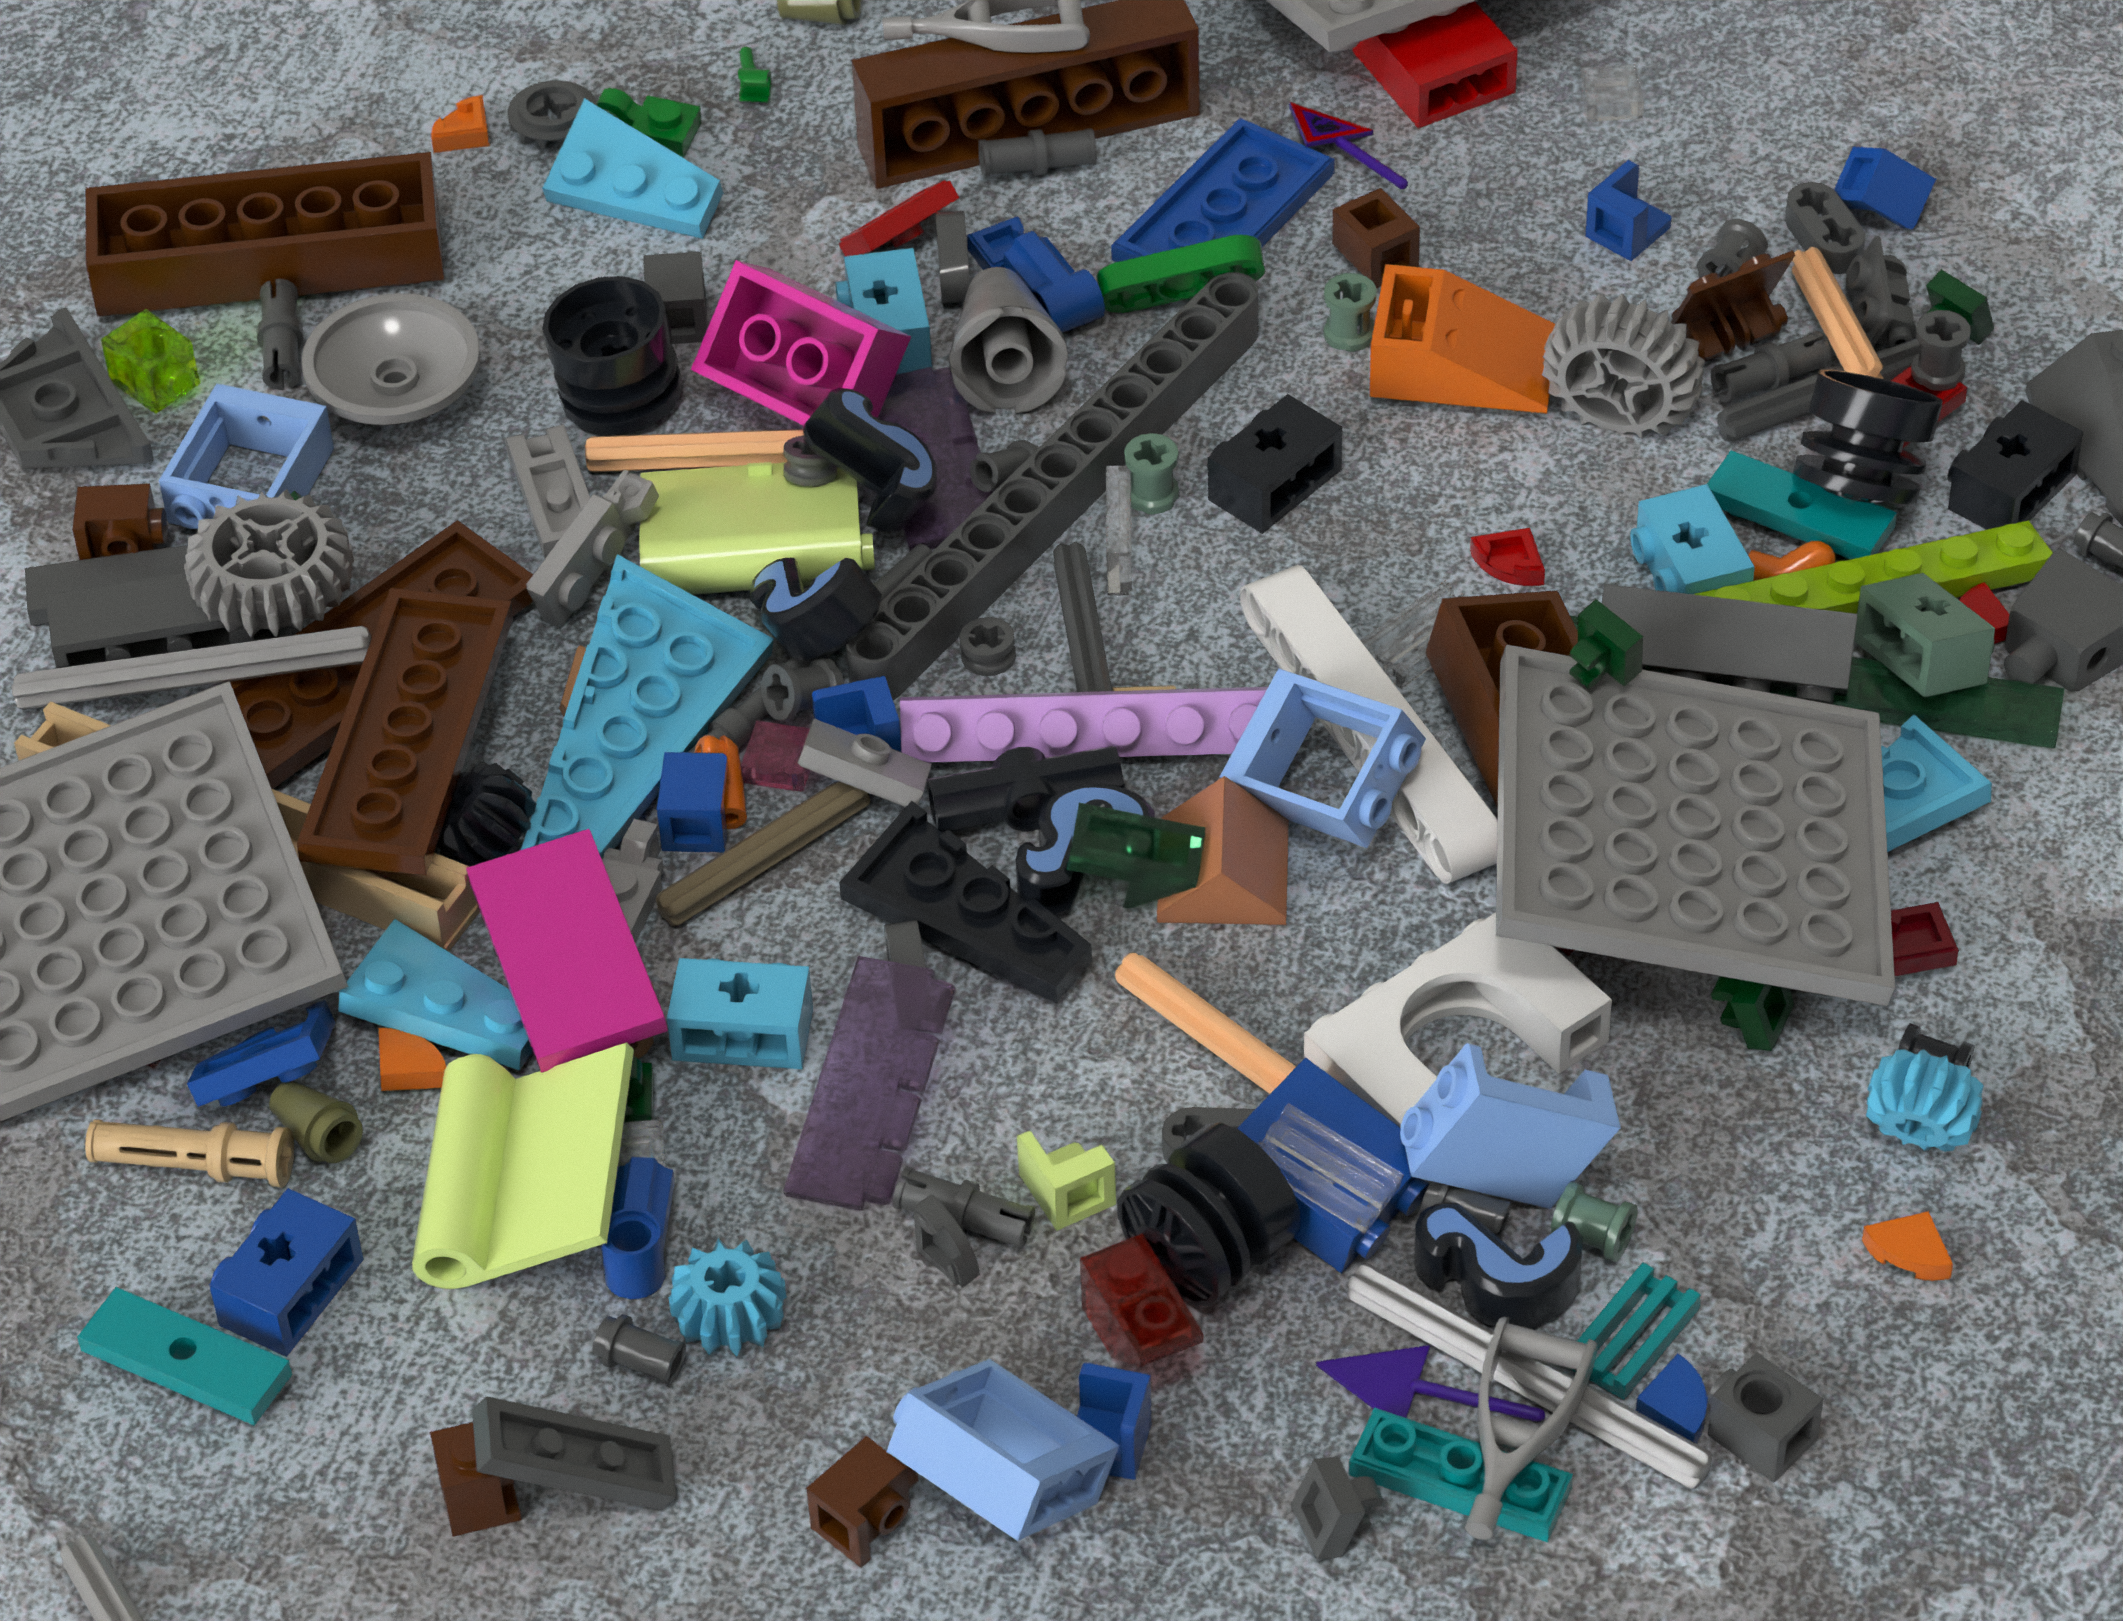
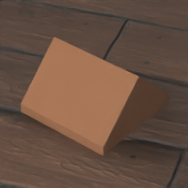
[1157,776,1289,925]

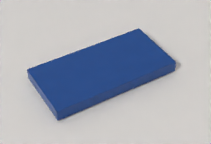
[1111,118,1335,262]

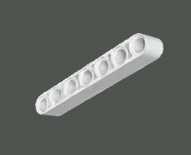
[1240,565,1498,884]

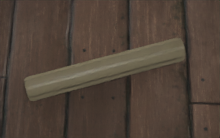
[655,781,870,926]

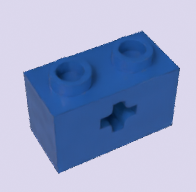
[209,1188,364,1357]

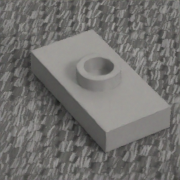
[797,719,932,807]

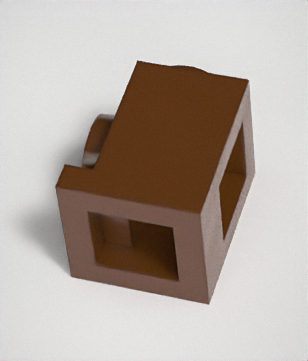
[1332,188,1420,289]
[72,484,168,560]
[430,1422,522,1537]
[806,1435,919,1568]

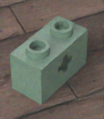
[1854,573,1995,697]

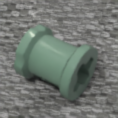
[1323,273,1377,352]
[1124,433,1179,514]
[1551,1181,1638,1262]

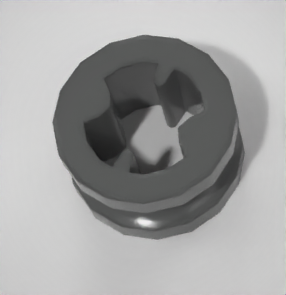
[784,435,837,486]
[959,617,1016,676]

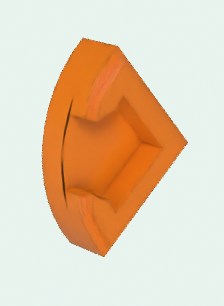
[431,95,489,153]
[378,1028,446,1091]
[1862,1211,1953,1281]

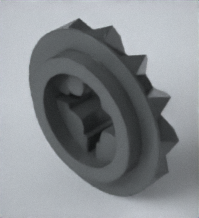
[507,80,597,150]

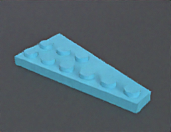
[521,554,774,858]

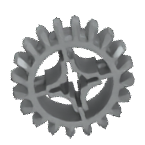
[1542,293,1705,439]
[184,489,354,638]

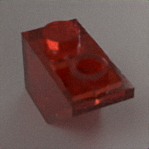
[1080,1233,1204,1367]

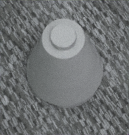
[949,267,1068,413]

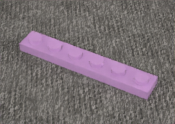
[900,687,1272,763]

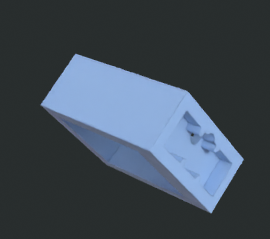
[159,383,334,529]
[1219,668,1426,848]
[887,1359,1120,1541]

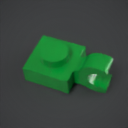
[597,88,701,158]

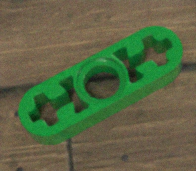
[1096,235,1265,313]

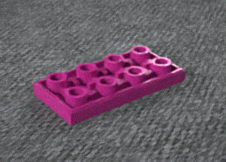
[466,829,668,1073]

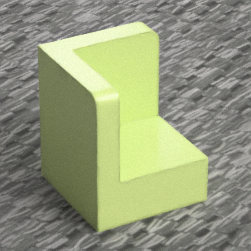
[1017,1130,1116,1231]

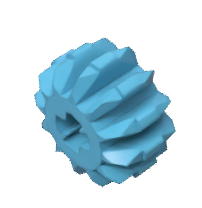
[1866,1049,1984,1152]
[668,1237,787,1357]

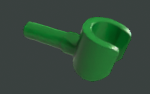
[738,46,772,103]

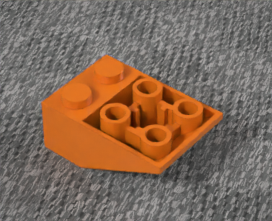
[1370,264,1555,414]

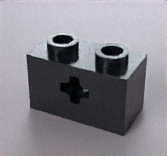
[1207,394,1342,534]
[1947,400,2083,530]

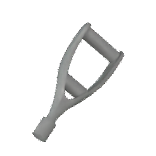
[882,0,1090,52]
[1465,1317,1597,1540]

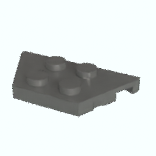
[0,307,154,469]

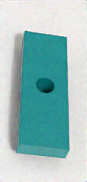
[1707,450,1897,560]
[77,1287,292,1426]
[1348,1408,1573,1543]

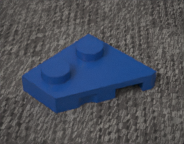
[187,1000,336,1107]

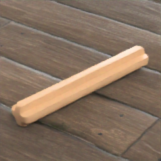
[1791,247,1883,379]
[585,429,804,472]
[1115,952,1296,1094]

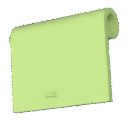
[639,462,875,595]
[412,1042,634,1289]

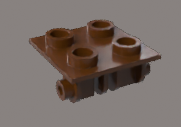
[1670,250,1795,362]

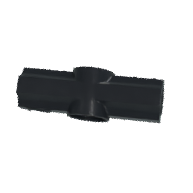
[926,746,1125,832]

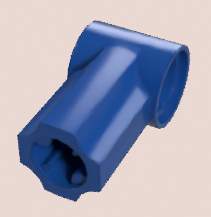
[1003,231,1105,333]
[601,1157,675,1299]

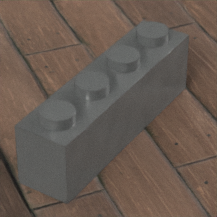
[46,572,304,668]
[1602,584,1857,704]

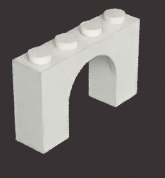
[1304,912,1612,1128]

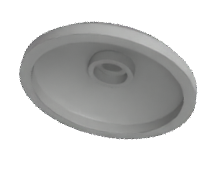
[302,293,481,426]

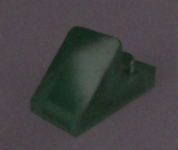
[1067,803,1206,909]

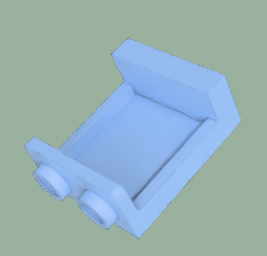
[1400,1043,1621,1209]

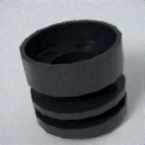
[542,276,682,435]
[1793,369,1943,505]
[1117,1122,1300,1307]

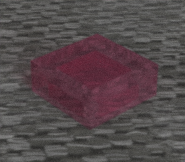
[741,721,811,792]

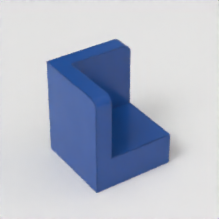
[1834,146,1936,229]
[1585,160,1672,261]
[812,676,902,753]
[657,752,728,853]
[1077,1363,1152,1480]

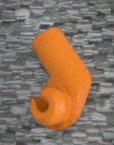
[1748,541,1835,581]
[694,735,747,829]

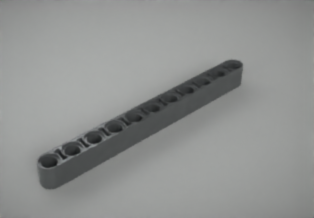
[846,272,1259,700]

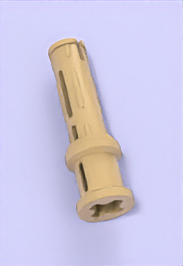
[85,1119,294,1188]

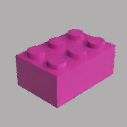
[691,260,911,425]

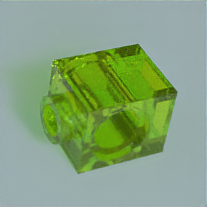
[101,309,200,414]

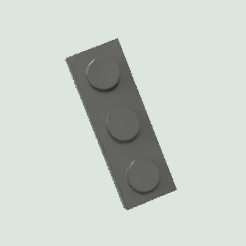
[472,1396,677,1510]

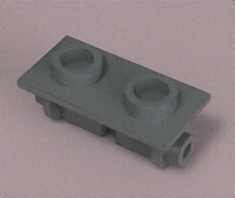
[1846,235,1916,348]

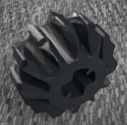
[436,761,537,867]

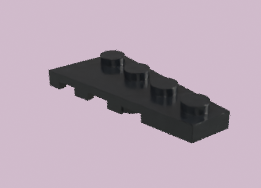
[839,801,1092,1004]

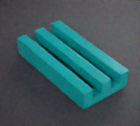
[1567,1262,1701,1400]

